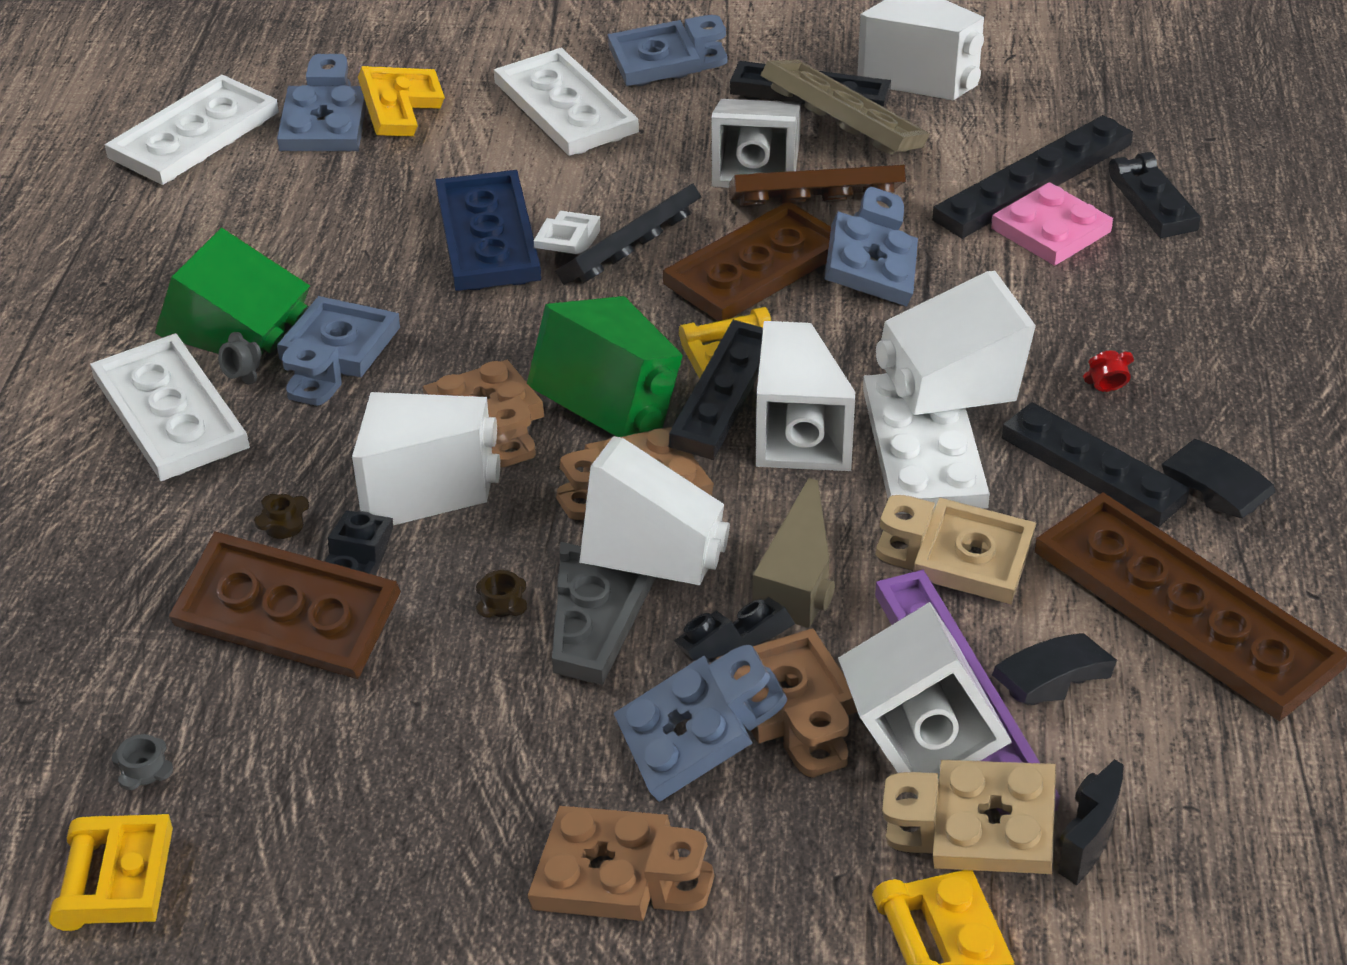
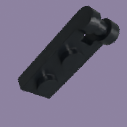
[1109,152,1201,239]

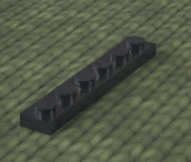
[932,115,1133,239]

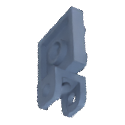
[608,15,728,87]
[277,54,367,151]
[825,187,918,306]
[277,296,400,406]
[614,645,787,802]

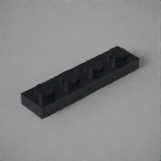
[730,61,891,108]
[555,183,702,285]
[668,319,763,460]
[1002,402,1190,527]

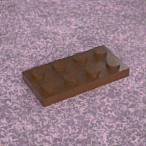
[729,165,906,207]
[663,201,831,321]
[169,531,401,679]

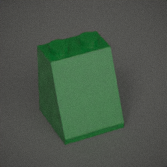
[154,227,310,355]
[527,296,683,437]

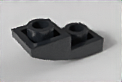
[1161,439,1276,519]
[325,510,393,575]
[674,597,795,660]
[992,633,1117,705]
[1058,759,1124,886]

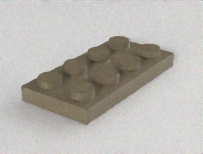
[760,59,930,155]

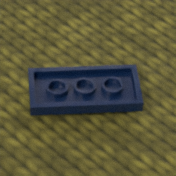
[435,170,541,291]

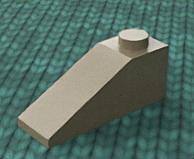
[752,478,835,628]

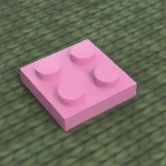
[991,182,1113,266]

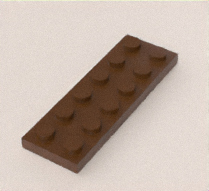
[1035,492,1347,722]

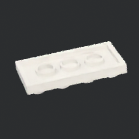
[494,48,639,156]
[104,75,279,185]
[90,333,250,481]
[863,373,990,514]

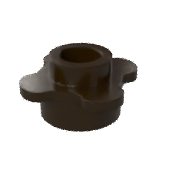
[254,494,309,539]
[476,570,527,618]

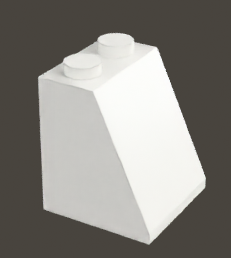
[857,0,984,100]
[712,99,801,188]
[876,271,1036,415]
[756,321,855,471]
[352,392,500,525]
[579,436,730,585]
[838,602,1012,798]

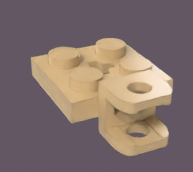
[876,495,1036,605]
[882,760,1056,874]

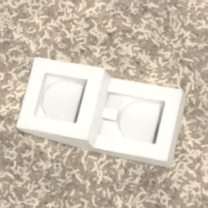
[534,211,600,254]

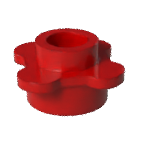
[1083,350,1134,392]

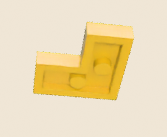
[358,66,445,136]

